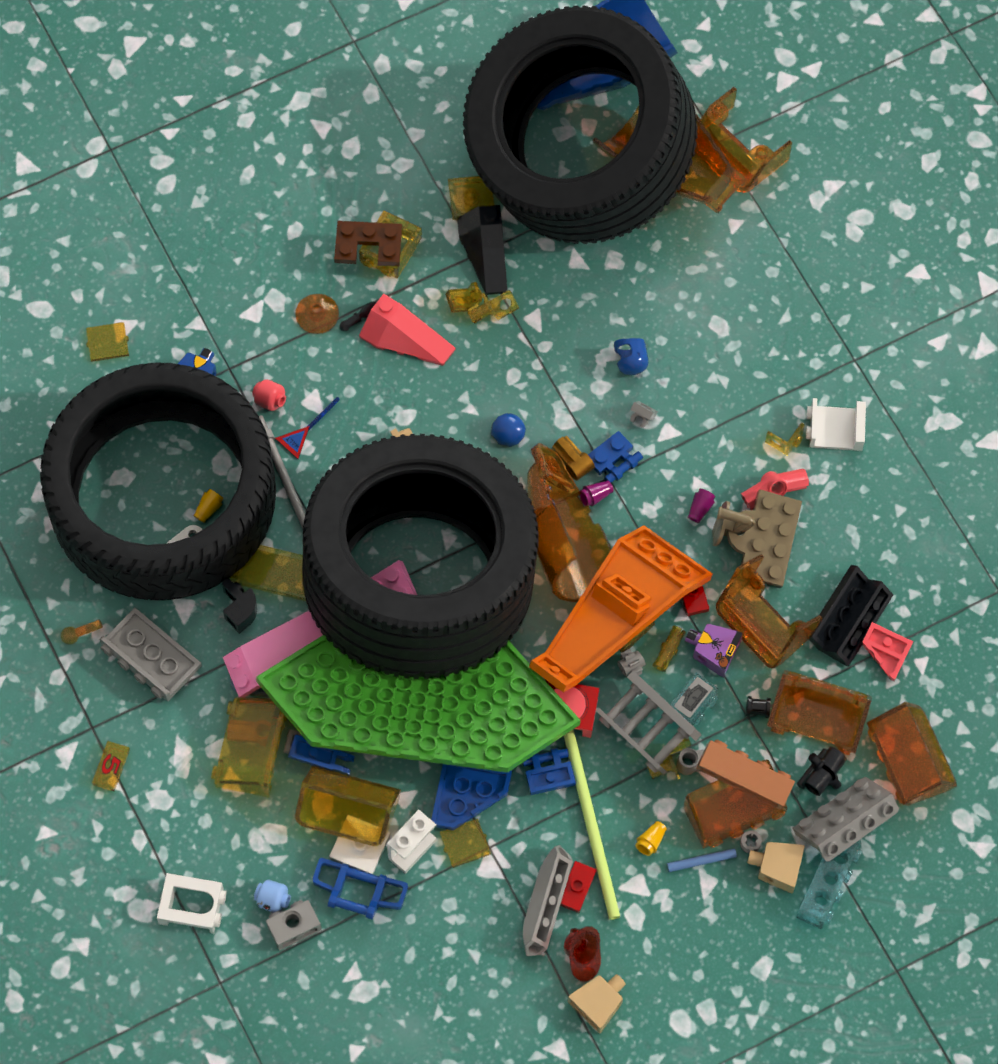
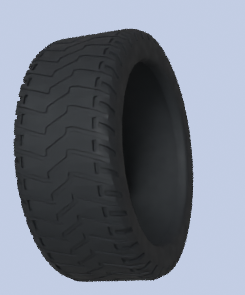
[40,363,276,600]

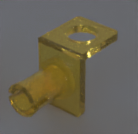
[468,290,519,324]
[647,738,691,780]

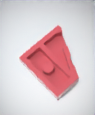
[862,622,913,681]

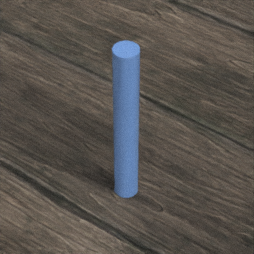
[667,848,737,872]

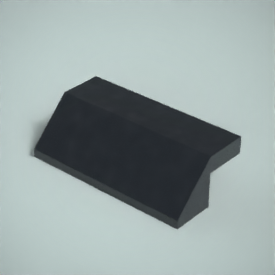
[806,565,893,666]

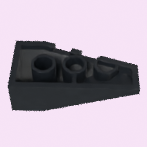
[457,205,508,295]

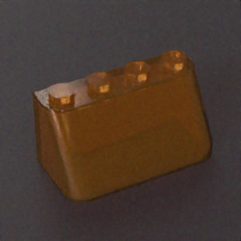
[867,702,957,806]
[683,760,787,849]

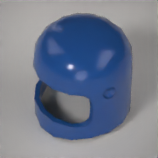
[613,338,649,375]

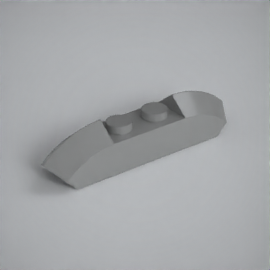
[523,845,573,956]

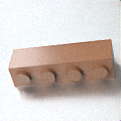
[696,740,795,810]

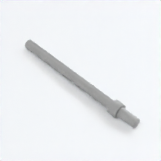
[259,415,305,529]

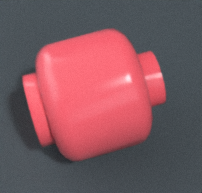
[252,379,286,411]

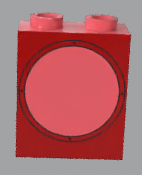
[545,679,599,738]

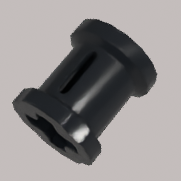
[746,696,771,718]

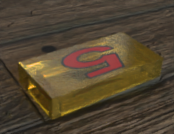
[92,741,130,792]

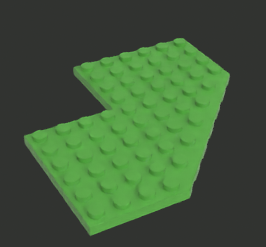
[256,635,581,773]

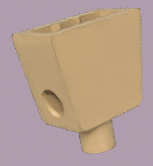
[747,842,805,893]
[568,974,626,1034]

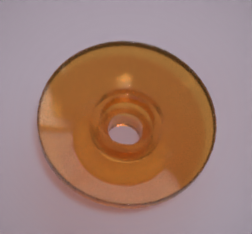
[296,294,339,334]

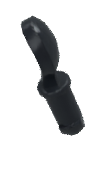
[339,302,376,331]

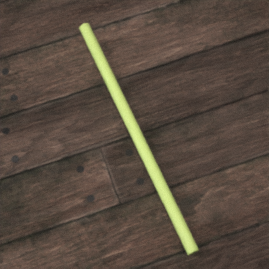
[564,729,620,920]

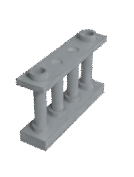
[596,671,702,775]

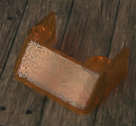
[695,87,792,193]
[716,554,822,668]

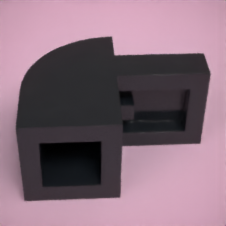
[222,578,257,634]

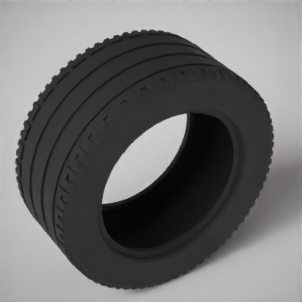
[463,5,698,244]
[302,434,539,679]

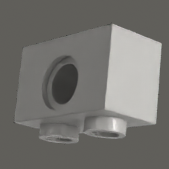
[266,900,322,951]

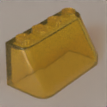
[295,766,401,846]

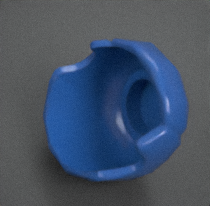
[491,413,526,447]

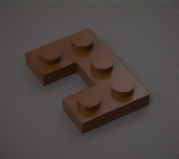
[334,221,402,266]

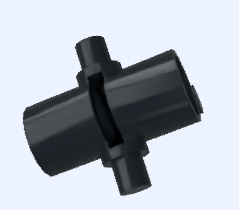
[797,747,847,796]

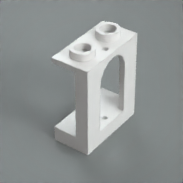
[157,873,227,934]

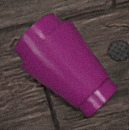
[579,480,614,507]
[688,488,715,523]

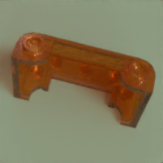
[767,670,872,755]

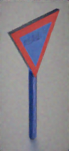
[275,397,340,460]

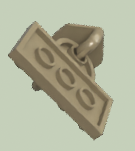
[712,490,802,588]

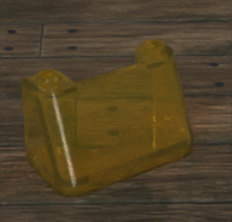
[211,697,288,797]

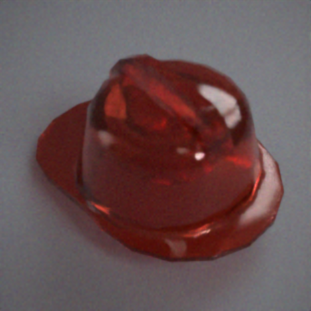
[564,926,601,982]

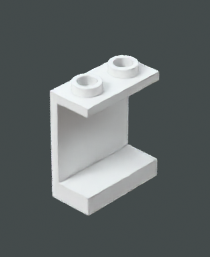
[806,398,866,451]
[387,809,437,874]

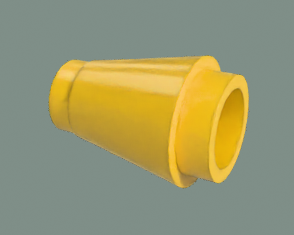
[193,489,224,523]
[635,821,667,856]

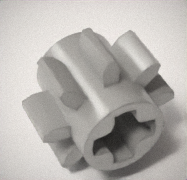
[617,648,646,676]

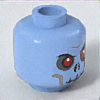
[254,880,291,913]

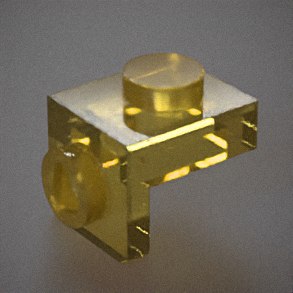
[445,282,482,312]

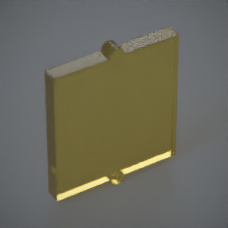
[86,322,129,362]
[440,819,491,868]

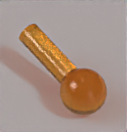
[61,619,103,644]

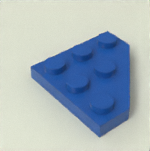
[431,764,512,830]

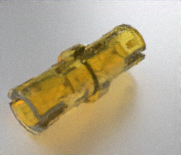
[653,625,686,672]

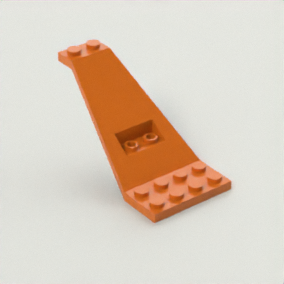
[529,525,713,693]

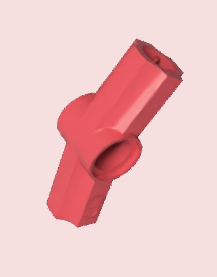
[741,468,809,510]

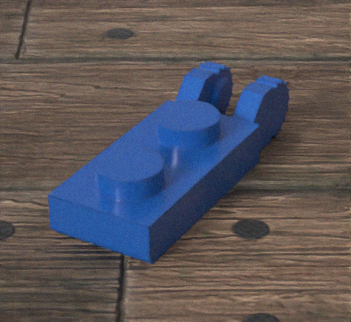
[288,734,355,776]

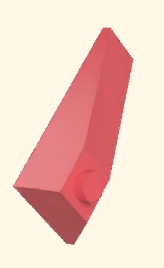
[359,294,456,366]

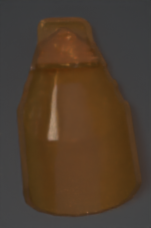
[527,443,611,602]

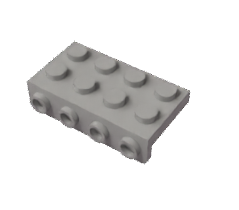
[99,607,202,701]
[793,777,899,862]

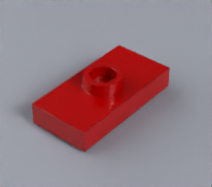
[682,585,709,616]
[560,861,597,913]

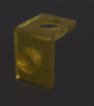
[765,422,805,456]

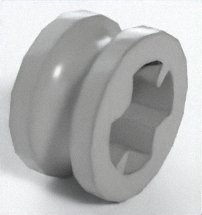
[740,830,762,854]

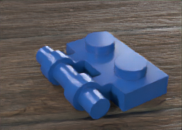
[588,431,643,483]
[523,748,576,795]

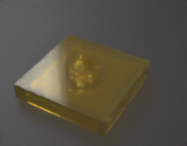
[448,176,494,220]

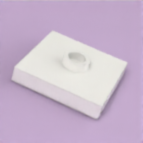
[329,816,391,874]

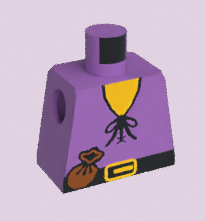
[685,624,743,678]

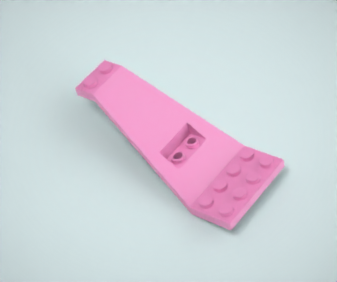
[223,560,417,698]

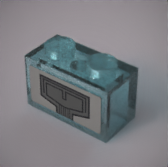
[670,673,718,726]

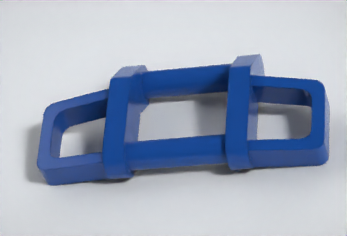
[313,858,408,920]

